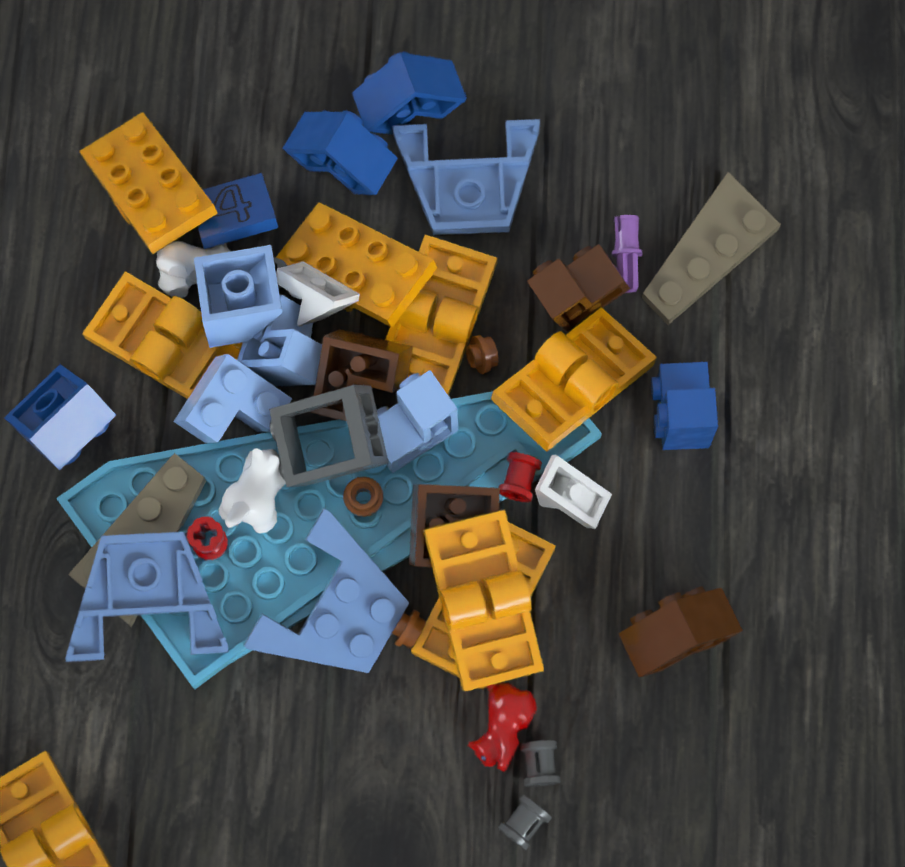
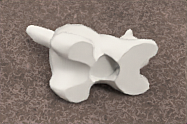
[156,241,231,298]
[218,448,286,533]

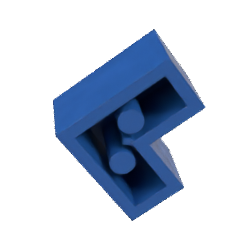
[352,52,467,135]
[282,110,398,195]
[651,362,718,450]

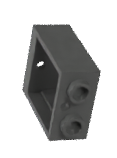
[269,385,389,487]

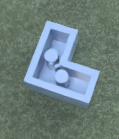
[237,295,322,386]
[173,354,292,443]
[377,370,458,473]

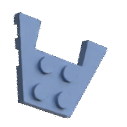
[393,119,540,235]
[243,508,409,673]
[66,532,228,662]

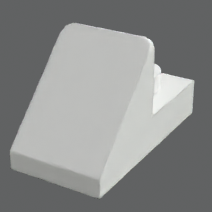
[276,262,360,326]
[535,455,612,529]

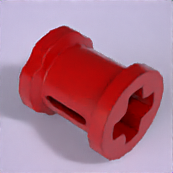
[498,452,542,502]
[187,516,228,560]

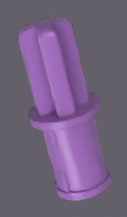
[612,215,642,293]

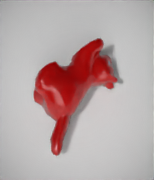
[468,682,537,772]

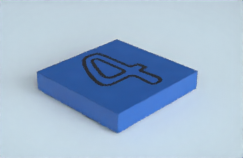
[198,173,279,249]

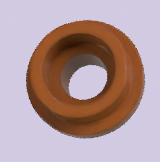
[466,335,498,374]
[343,477,384,517]
[392,609,426,649]

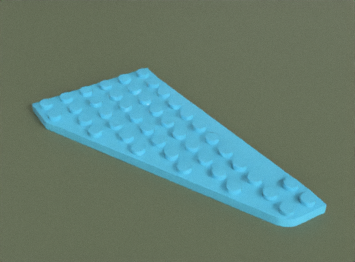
[56,391,602,689]

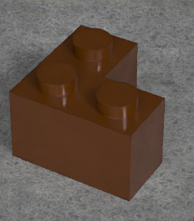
[527,244,631,333]
[311,329,413,421]
[409,484,500,567]
[618,586,743,678]

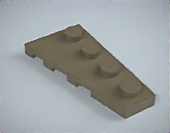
[642,172,781,325]
[68,453,206,627]

